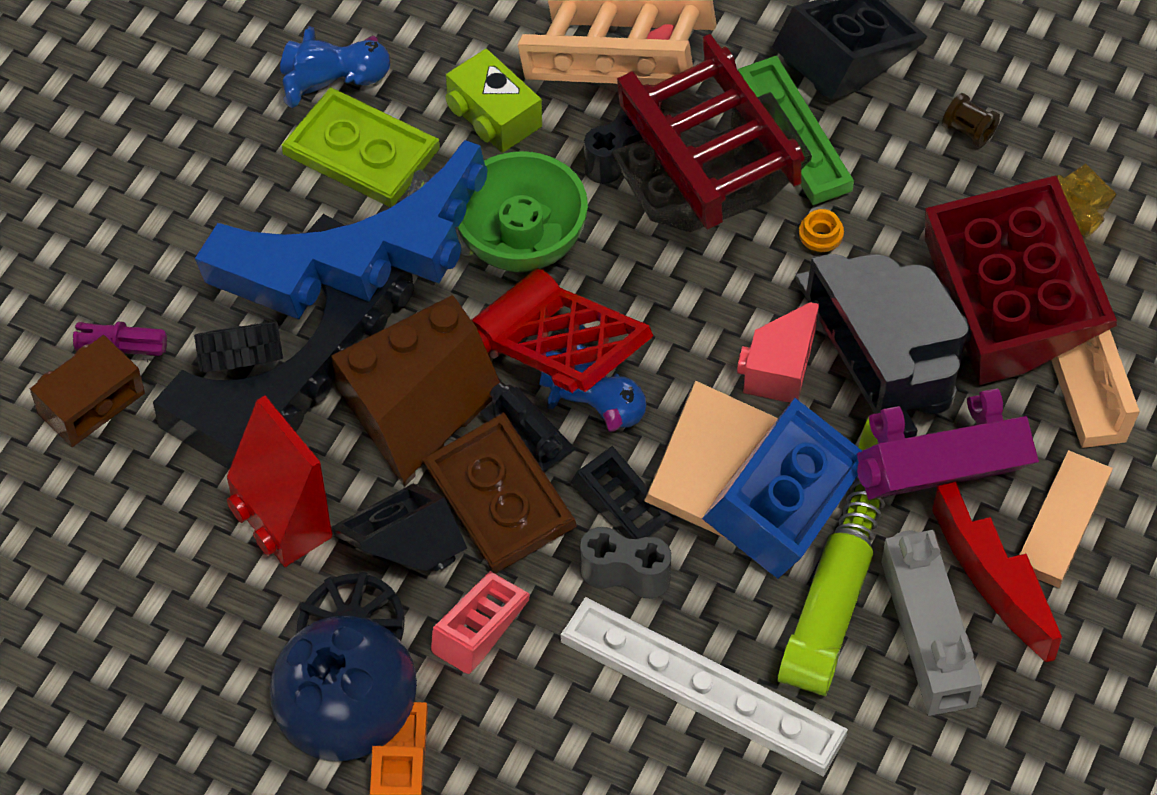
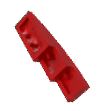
[932,481,1062,662]

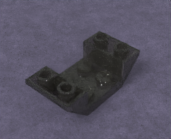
[612,92,812,232]

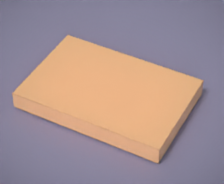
[644,381,778,539]

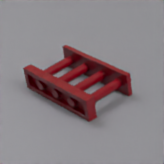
[617,34,805,230]

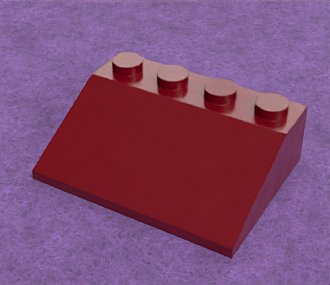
[925,175,1117,385]

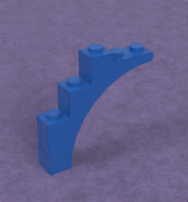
[195,140,488,319]

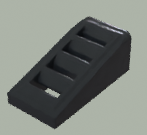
[571,446,674,539]

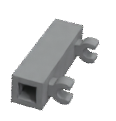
[881,530,982,716]

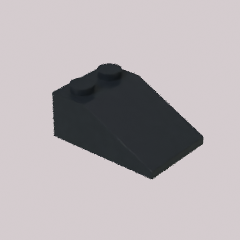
[772,0,928,100]

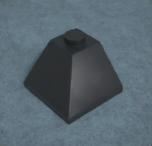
[331,483,467,571]

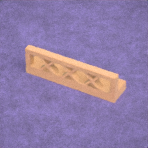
[1051,329,1140,448]

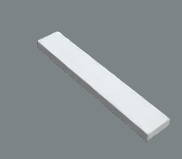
[561,597,848,777]

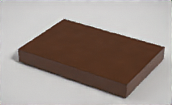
[423,413,577,574]

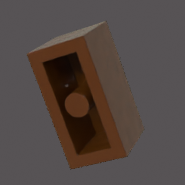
[29,335,145,447]

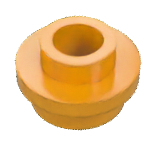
[799,209,844,252]

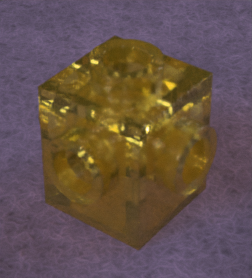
[1057,163,1117,237]

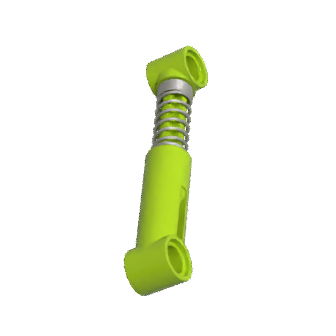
[778,417,885,696]

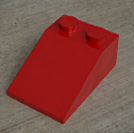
[227,395,333,567]

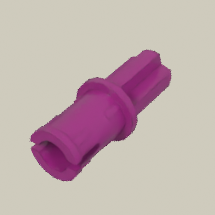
[73,321,167,356]

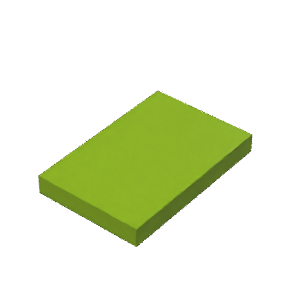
[282,87,440,208]

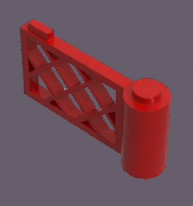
[471,268,653,393]

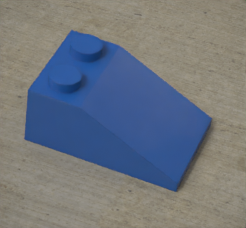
[702,398,862,579]

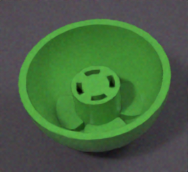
[457,151,588,272]

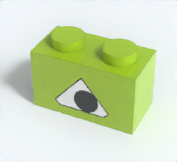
[445,48,542,153]

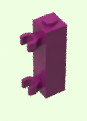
[856,388,1039,500]

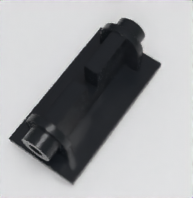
[480,382,575,472]

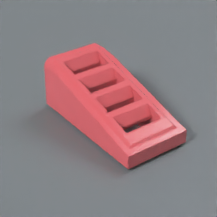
[431,571,530,674]

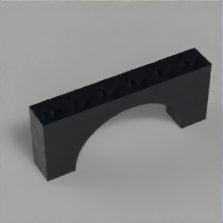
[153,213,415,470]

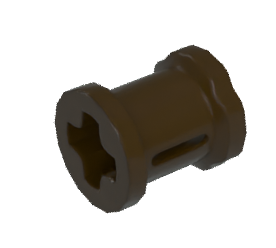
[942,93,1000,148]

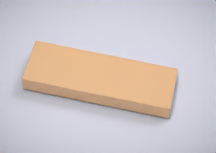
[1020,450,1113,588]

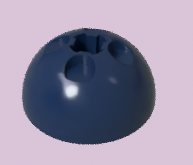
[270,616,417,761]

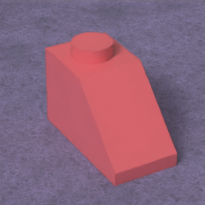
[737,302,819,403]

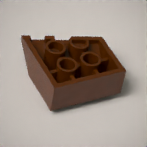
[331,295,500,487]

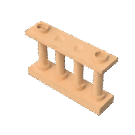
[517,0,717,85]

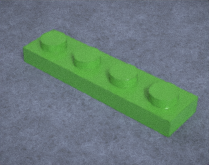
[738,56,854,205]

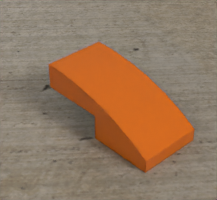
[370,702,428,795]

